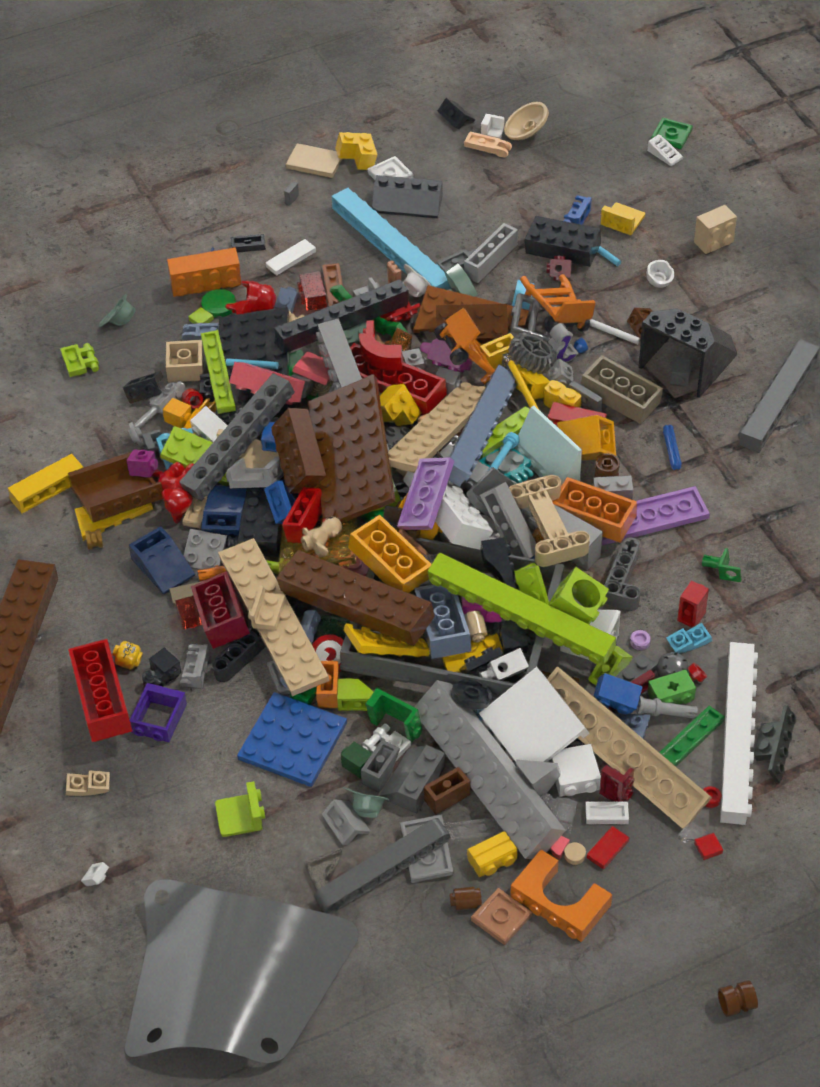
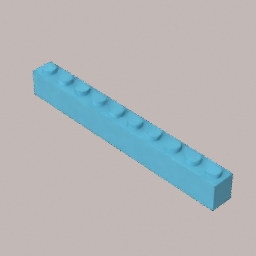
[332,188,452,290]

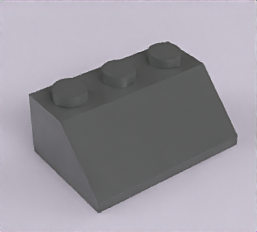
[380,745,445,814]

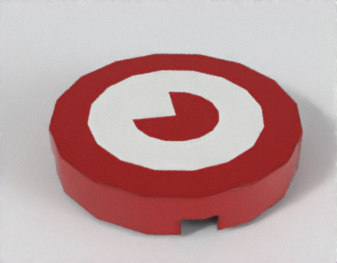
[312,635,344,672]

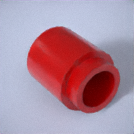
[182,388,203,409]

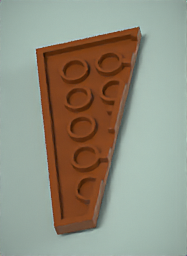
[413,285,529,333]

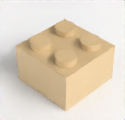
[694,205,737,254]
[166,340,204,382]

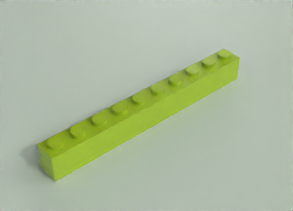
[428,552,616,666]

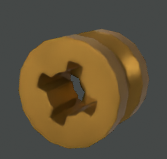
[85,529,104,550]

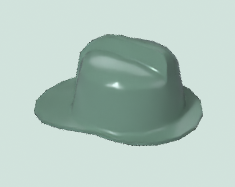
[99,294,136,327]
[342,787,389,818]

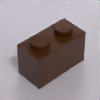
[424,767,470,815]

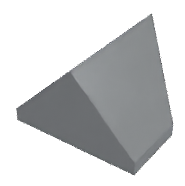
[516,759,561,799]

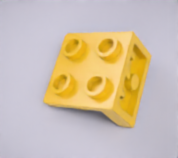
[601,203,645,235]

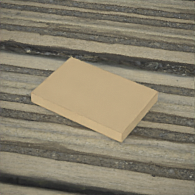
[286,143,342,178]

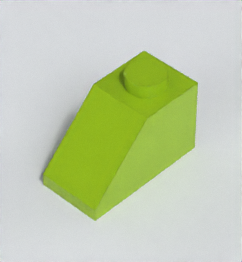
[588,646,633,685]
[337,678,373,711]

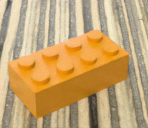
[348,515,432,593]

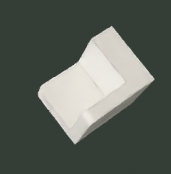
[481,114,504,139]

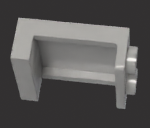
[226,457,284,488]

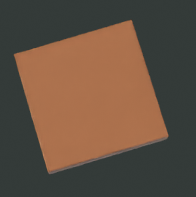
[471,888,532,945]

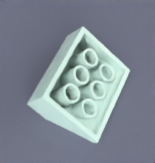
[515,406,582,486]

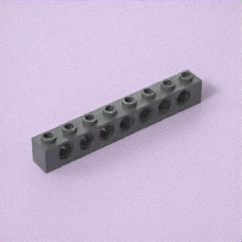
[179,373,295,501]

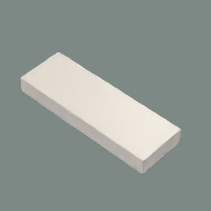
[265,239,316,276]

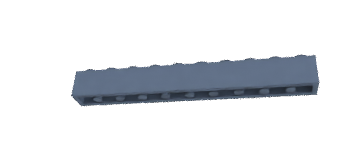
[449,365,517,487]

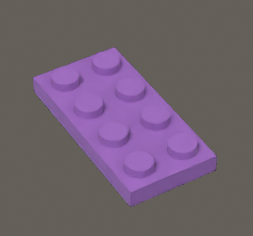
[397,457,454,530]

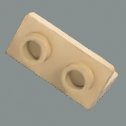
[248,585,286,631]

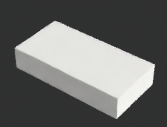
[585,802,629,824]

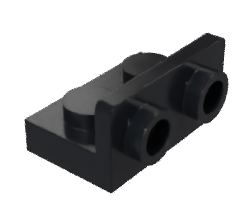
[123,371,163,404]

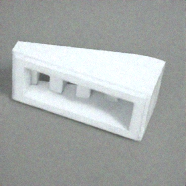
[647,135,683,166]

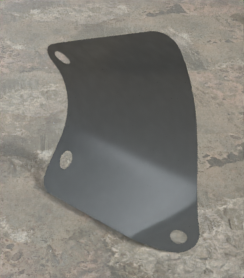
[125,879,358,1063]

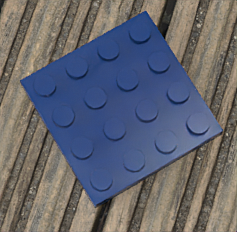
[237,692,347,787]

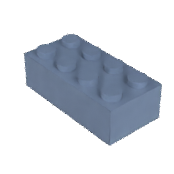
[414,585,471,659]

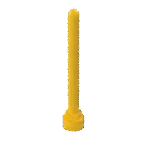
[508,360,540,411]

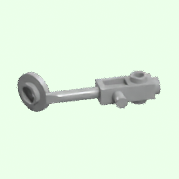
[128,381,186,446]

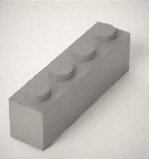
[464,223,518,283]
[480,482,536,558]

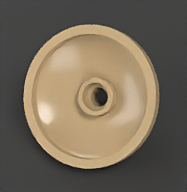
[504,102,549,140]

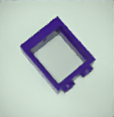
[130,683,187,742]

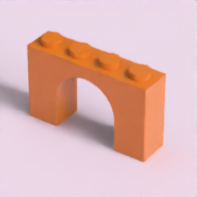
[510,850,612,942]

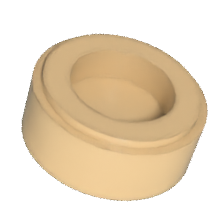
[564,842,586,865]

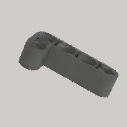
[604,537,640,611]

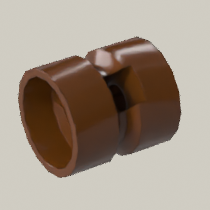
[594,453,620,478]
[717,980,758,1017]

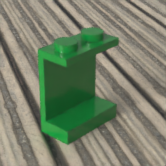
[366,688,423,744]

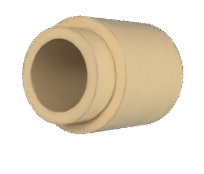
[465,611,488,642]

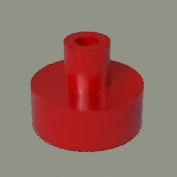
[688,662,707,683]

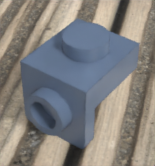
[275,287,301,313]

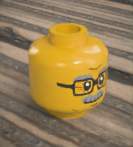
[112,641,143,670]

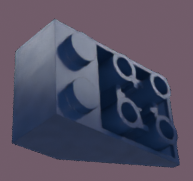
[201,486,247,539]
[129,526,195,595]

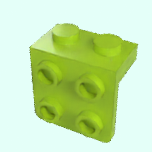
[515,563,549,604]
[215,781,265,837]

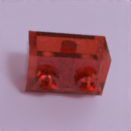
[297,271,327,311]

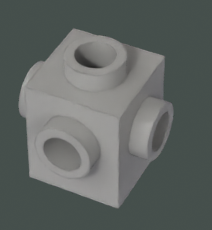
[402,348,427,371]
[547,359,574,388]

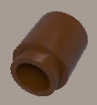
[450,887,482,910]

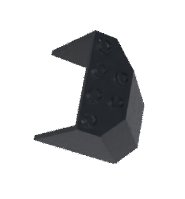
[638,308,737,398]

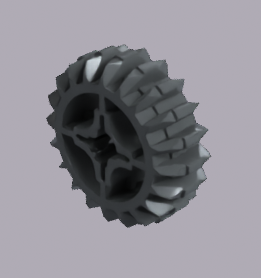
[508,332,557,374]

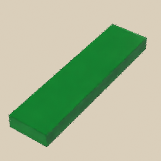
[659,705,725,766]

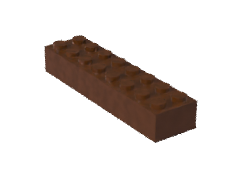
[277,550,435,646]

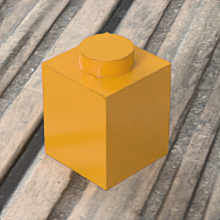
[162,398,192,428]

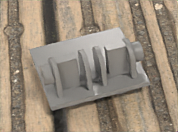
[183,529,228,570]

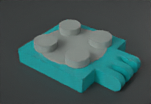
[479,445,534,483]

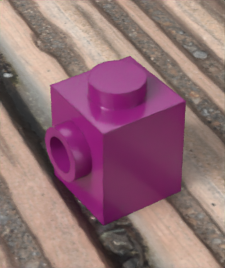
[127,450,158,477]

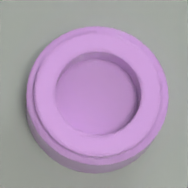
[630,630,650,650]

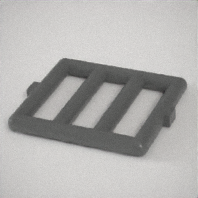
[510,293,573,342]

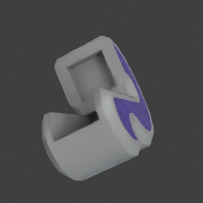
[548,323,578,363]

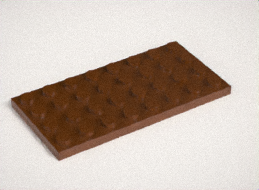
[308,374,396,523]

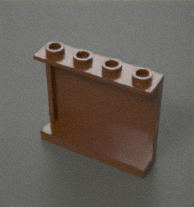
[68,452,163,523]

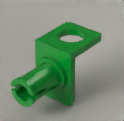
[702,548,742,582]

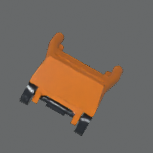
[520,274,596,333]
[434,308,495,385]

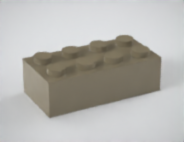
[581,355,663,424]

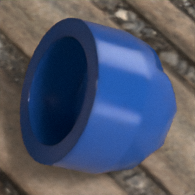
[573,337,588,353]

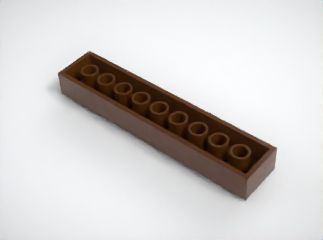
[0,559,58,734]

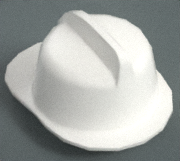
[403,264,431,297]

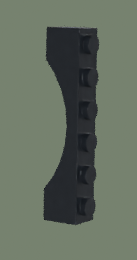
[480,537,531,656]

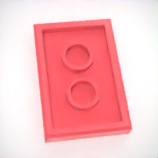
[293,351,330,385]

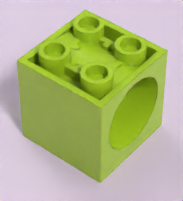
[548,567,609,625]

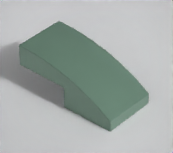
[444,264,478,297]

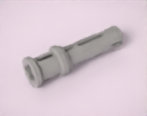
[635,696,698,719]

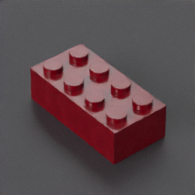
[191,571,250,649]

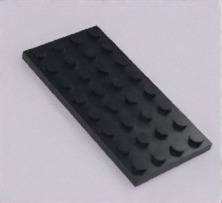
[216,307,289,425]

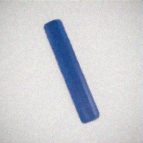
[663,425,682,470]

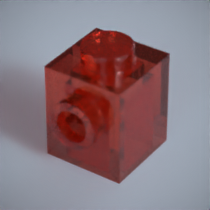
[175,596,202,630]

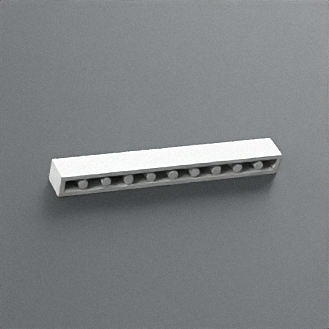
[720,642,758,825]

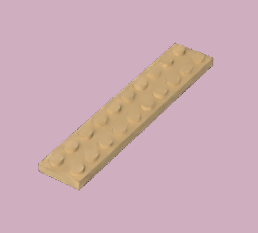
[388,382,485,473]
[218,538,330,696]
[547,666,712,830]

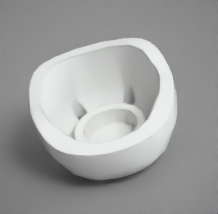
[646,260,674,288]

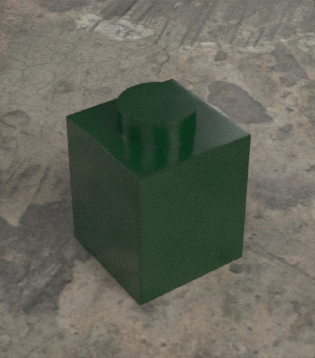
[341,741,372,779]

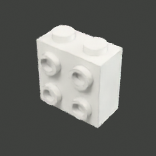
[550,744,601,797]

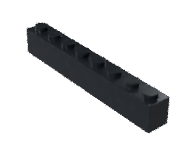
[275,279,409,354]

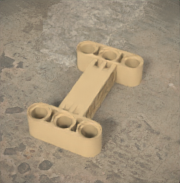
[509,475,590,567]

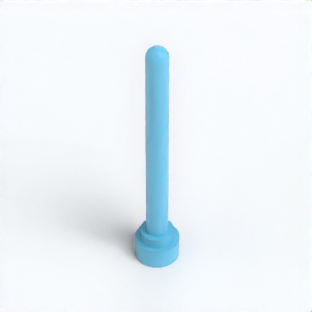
[487,432,520,471]

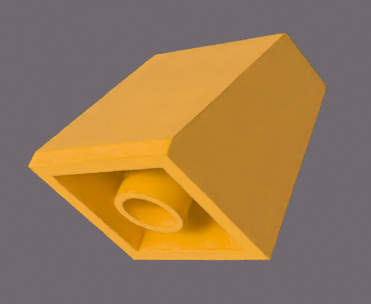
[557,415,616,461]

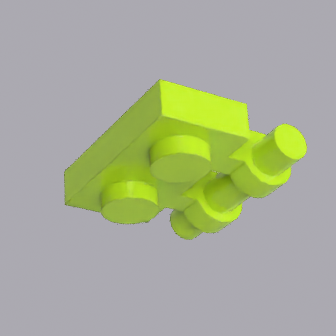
[60,343,99,377]

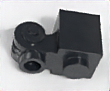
[142,647,182,688]

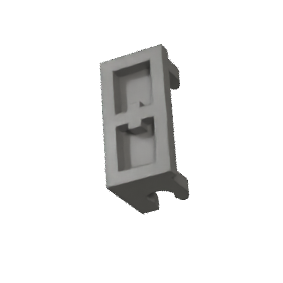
[180,644,210,688]

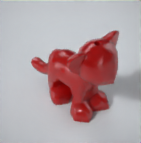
[152,462,194,524]

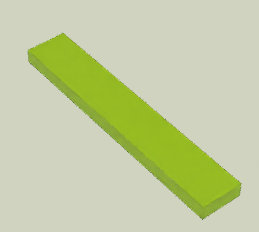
[200,330,236,414]

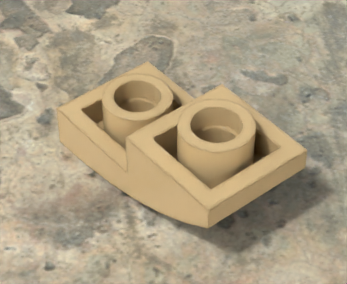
[65,771,110,796]

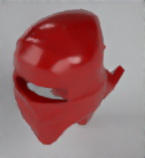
[225,281,277,315]

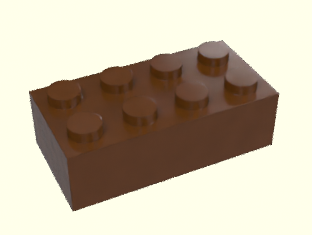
[436,304,508,344]
[271,408,326,494]

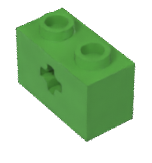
[648,670,696,704]

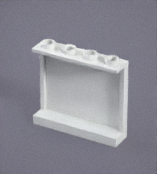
[479,667,590,762]

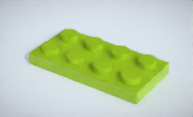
[159,426,229,486]

